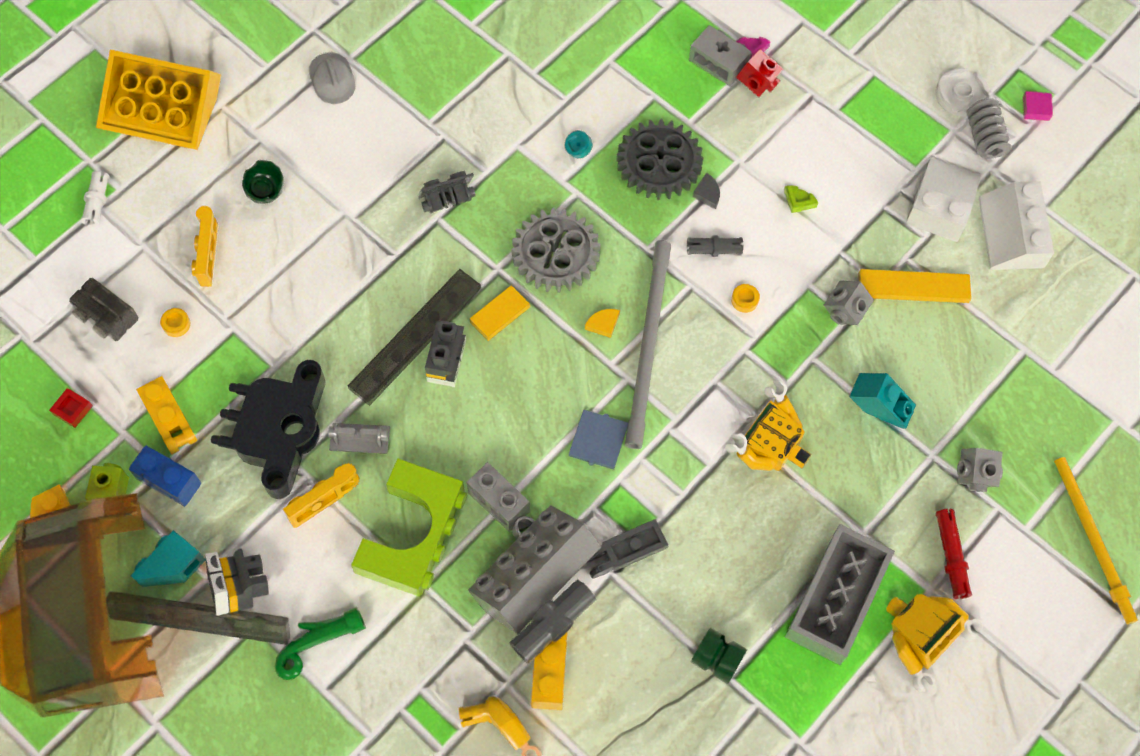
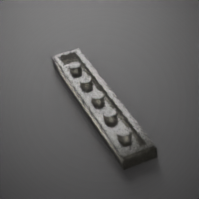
[347,269,481,406]
[105,591,290,645]

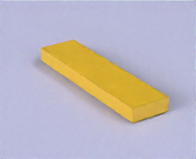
[858,269,971,303]

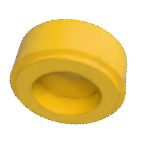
[731,284,760,313]
[160,308,191,337]

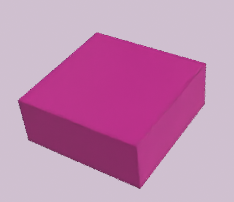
[1023,91,1053,121]

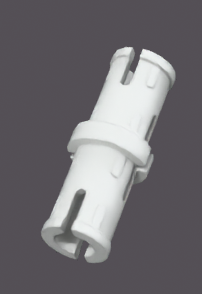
[81,171,109,227]

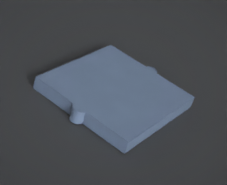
[569,410,628,470]

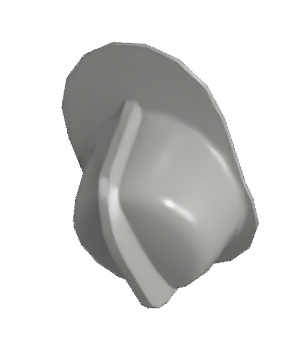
[309,52,356,104]

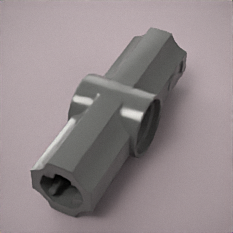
[509,579,596,664]

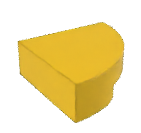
[585,309,620,338]

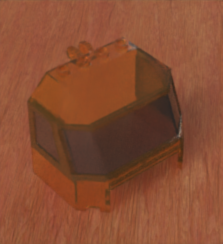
[0,493,164,718]

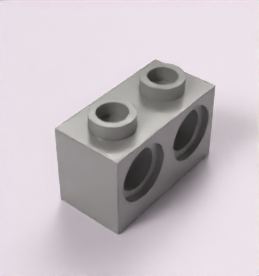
[467,462,530,532]

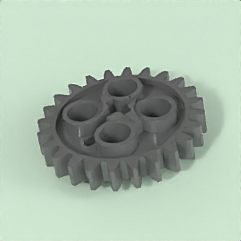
[617,119,703,200]

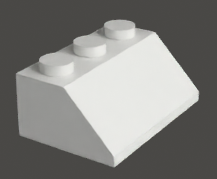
[979,181,1054,270]

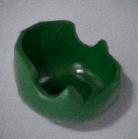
[242,160,284,203]

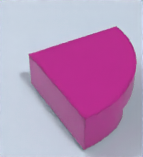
[736,37,771,59]

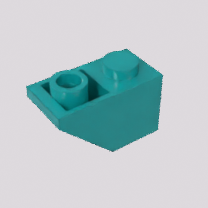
[849,373,916,429]
[131,530,206,587]

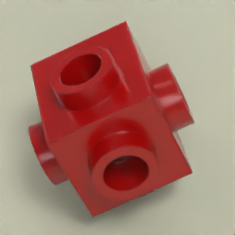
[736,49,783,97]

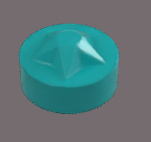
[565,130,593,159]

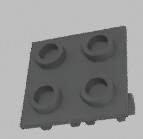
[418,171,476,214]

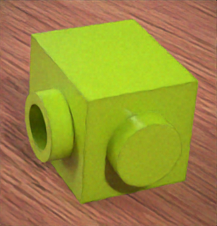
[85,463,129,511]

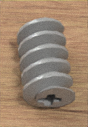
[967,98,1012,159]

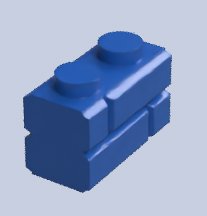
[129,445,201,507]

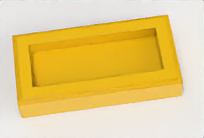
[469,285,530,341]

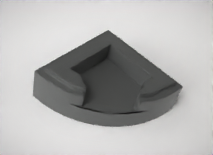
[693,173,720,209]

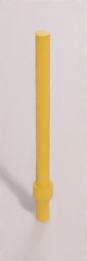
[1054,457,1138,625]

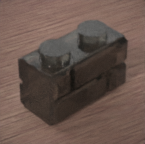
[69,277,139,342]

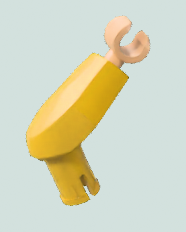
[459,696,542,756]

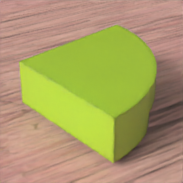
[784,185,818,213]

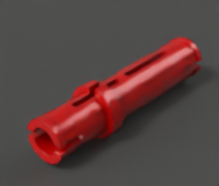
[935,509,973,599]

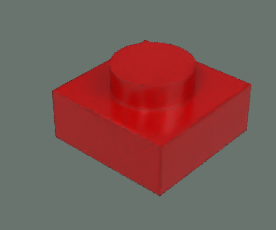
[49,388,93,428]

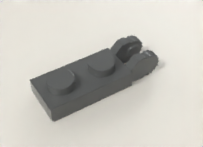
[587,519,669,579]

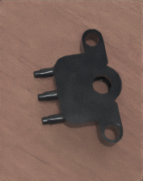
[211,360,326,499]

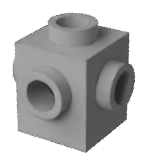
[824,280,874,325]
[957,448,1003,492]

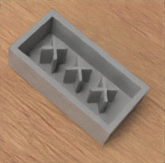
[468,505,601,634]
[785,524,895,665]

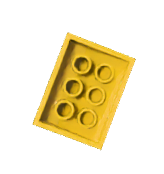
[96,50,221,150]

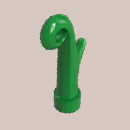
[275,606,366,680]

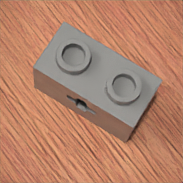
[689,25,751,87]

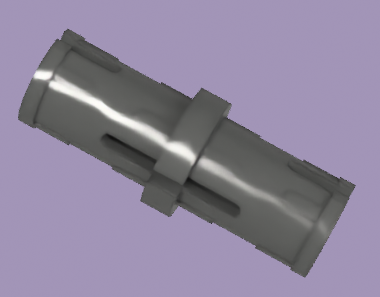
[687,235,744,257]

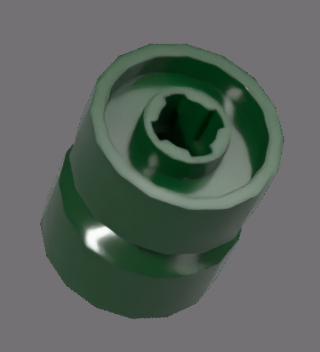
[691,627,748,684]

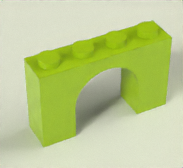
[351,458,467,597]

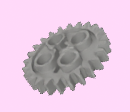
[512,208,600,293]

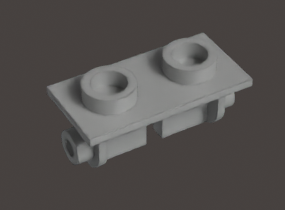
[328,423,390,454]

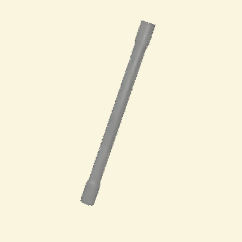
[625,240,671,449]

